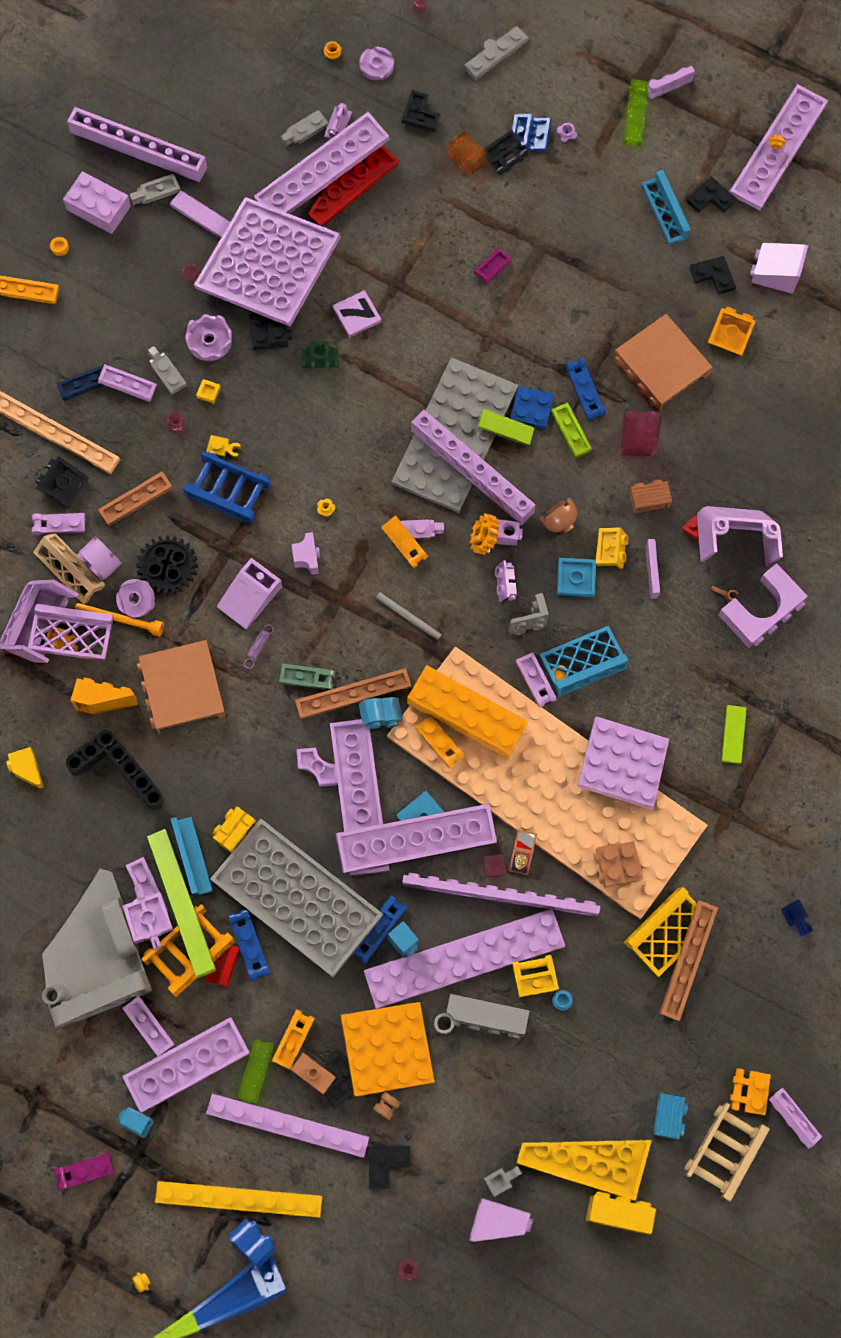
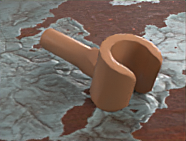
[711,586,738,603]

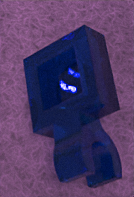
[781,899,813,937]

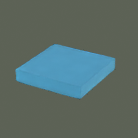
[557,558,596,598]

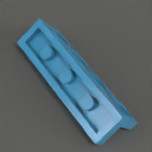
[641,170,691,245]
[171,817,213,898]

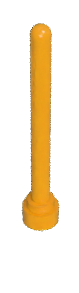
[75,603,164,637]

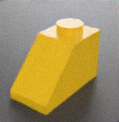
[6,747,44,789]

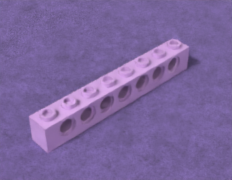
[411,410,536,525]

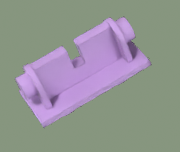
[324,103,352,139]
[495,560,517,602]

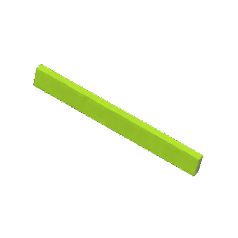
[147,829,216,978]

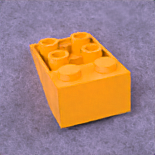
[71,678,138,715]

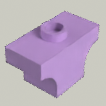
[292,532,320,575]

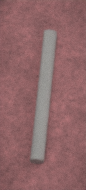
[376,592,442,641]

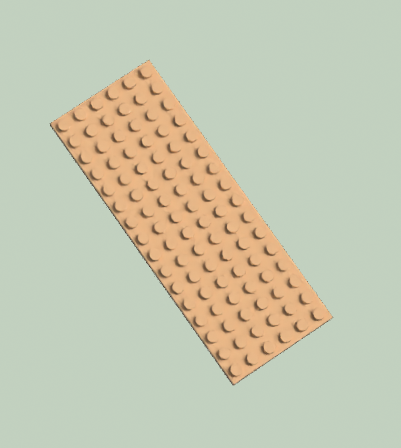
[387,646,708,920]

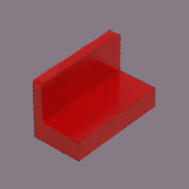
[205,945,240,988]

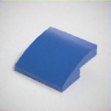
[512,114,552,153]

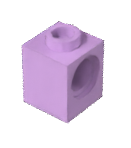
[496,520,523,546]

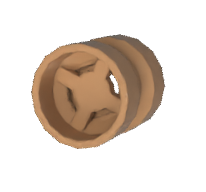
[373,1092,400,1120]

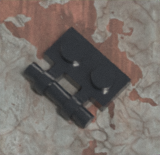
[483,129,529,175]

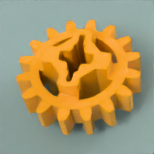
[470,513,500,555]

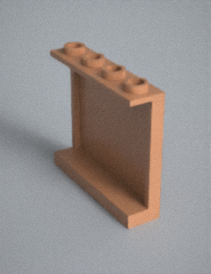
[613,314,713,411]
[137,640,226,734]

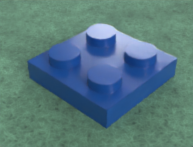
[510,386,554,430]

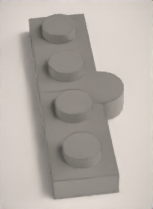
[464,26,528,80]

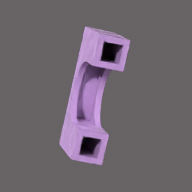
[718,563,808,648]

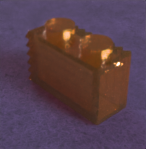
[447,131,487,174]

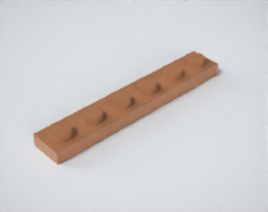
[295,668,411,720]
[659,901,718,1021]

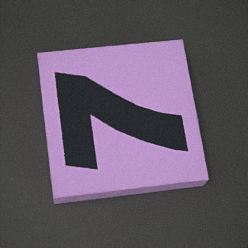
[332,290,382,338]

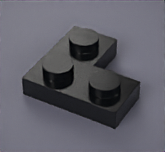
[401,90,440,132]
[686,176,737,213]
[689,256,736,295]
[324,1051,354,1109]
[369,1146,410,1189]

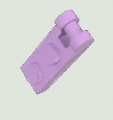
[647,66,695,98]
[32,513,86,535]
[515,652,557,707]

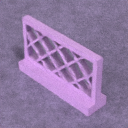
[28,604,113,661]

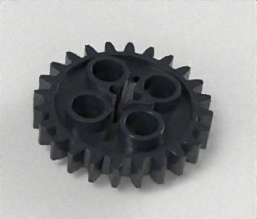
[136,535,198,596]

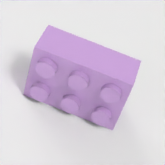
[63,171,131,234]

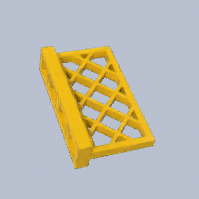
[623,887,697,977]

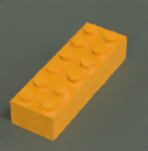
[407,665,529,760]

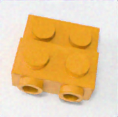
[708,307,756,356]

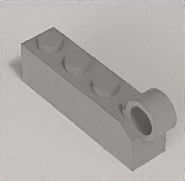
[434,994,529,1039]

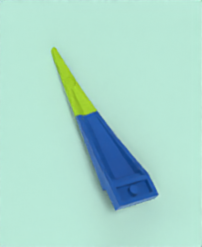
[153,1256,287,1338]

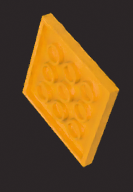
[340,1002,434,1097]

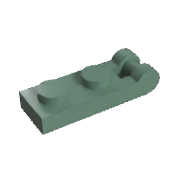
[279,663,335,691]

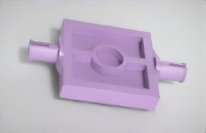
[123,885,173,950]

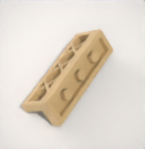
[33,533,105,604]

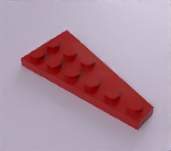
[308,145,399,227]

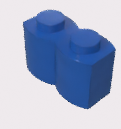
[228,1219,276,1269]

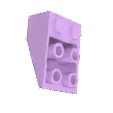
[217,558,282,630]

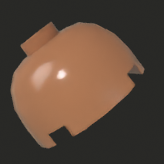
[539,497,578,533]

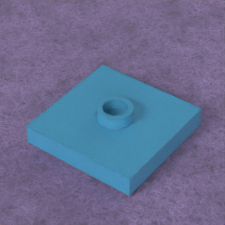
[396,791,444,821]

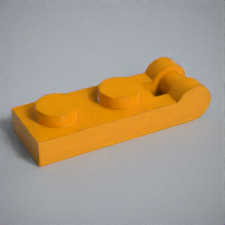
[381,515,428,568]
[415,715,465,769]
[272,1010,315,1070]

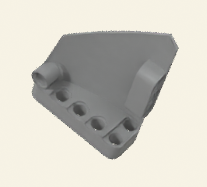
[42,869,152,1028]

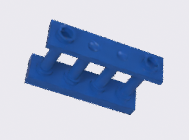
[183,451,271,525]

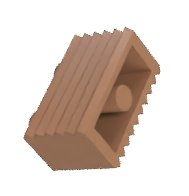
[629,480,672,513]

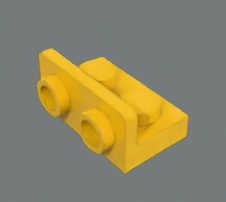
[595,527,628,569]

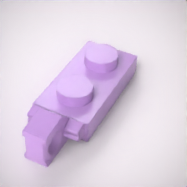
[401,519,444,540]

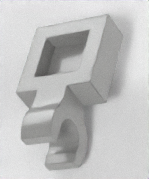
[484,1166,521,1197]

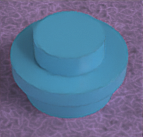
[552,990,573,1011]

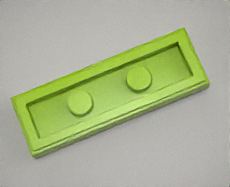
[551,403,592,459]
[477,409,534,446]
[721,705,747,765]

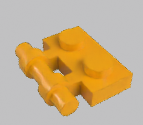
[730,1068,771,1116]

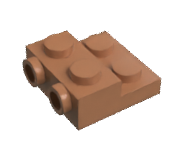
[593,841,644,888]

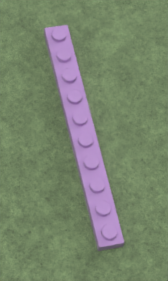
[402,873,600,917]

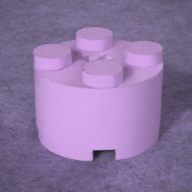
[77,536,122,581]

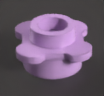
[557,123,577,142]

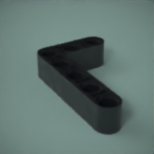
[66,730,164,810]

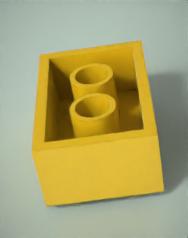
[586,1192,656,1234]

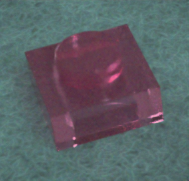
[484,854,506,877]

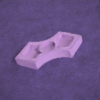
[296,748,338,787]

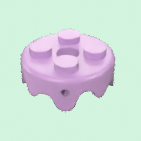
[186,314,232,361]

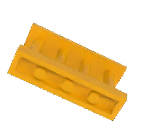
[142,904,235,997]

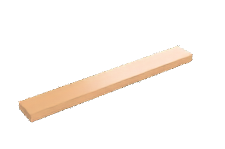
[0,391,120,475]

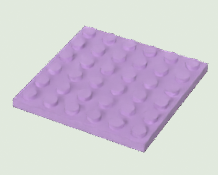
[194,197,341,326]

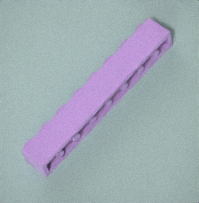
[67,107,207,182]

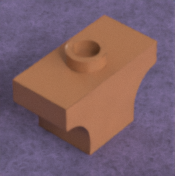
[291,1053,336,1095]

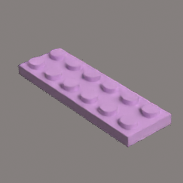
[122,1017,250,1113]

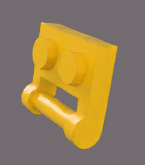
[512,955,559,998]

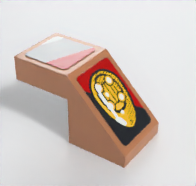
[509,830,537,876]

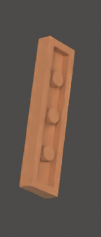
[98,472,173,527]

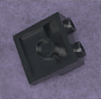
[249,313,292,350]
[35,456,90,509]

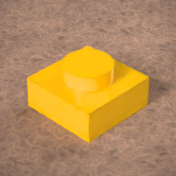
[196,379,221,404]

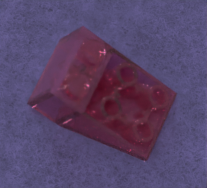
[618,410,662,456]

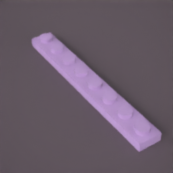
[206,1094,369,1158]

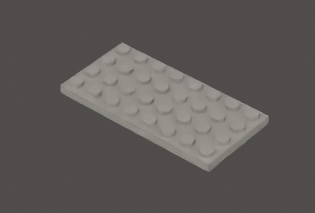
[391,357,518,513]
[210,819,383,978]

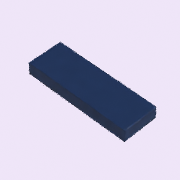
[56,363,109,401]

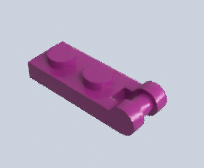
[53,1153,115,1191]

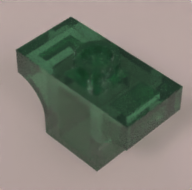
[301,341,339,368]

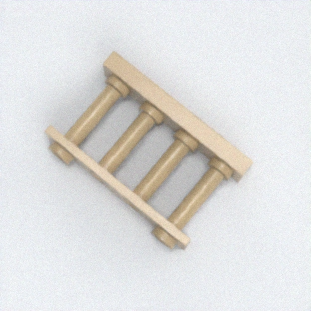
[684,1103,770,1202]

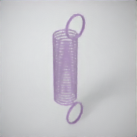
[244,625,273,669]

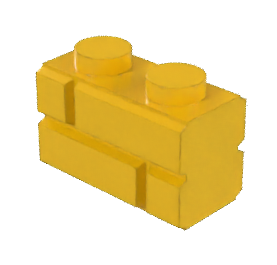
[213,807,256,853]

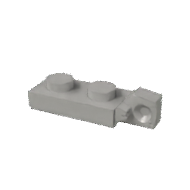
[281,110,328,147]
[130,174,181,205]
[148,346,187,395]

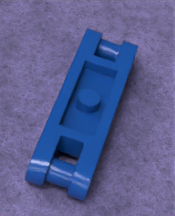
[565,357,606,421]
[352,895,408,964]
[228,908,271,982]

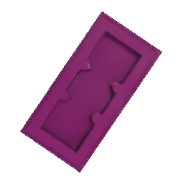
[474,248,512,285]

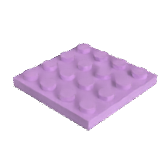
[577,717,669,810]

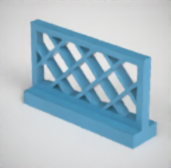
[539,626,629,697]

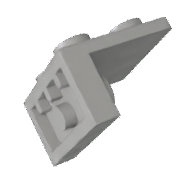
[509,593,549,635]

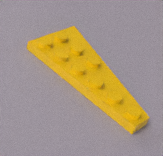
[516,1140,652,1201]

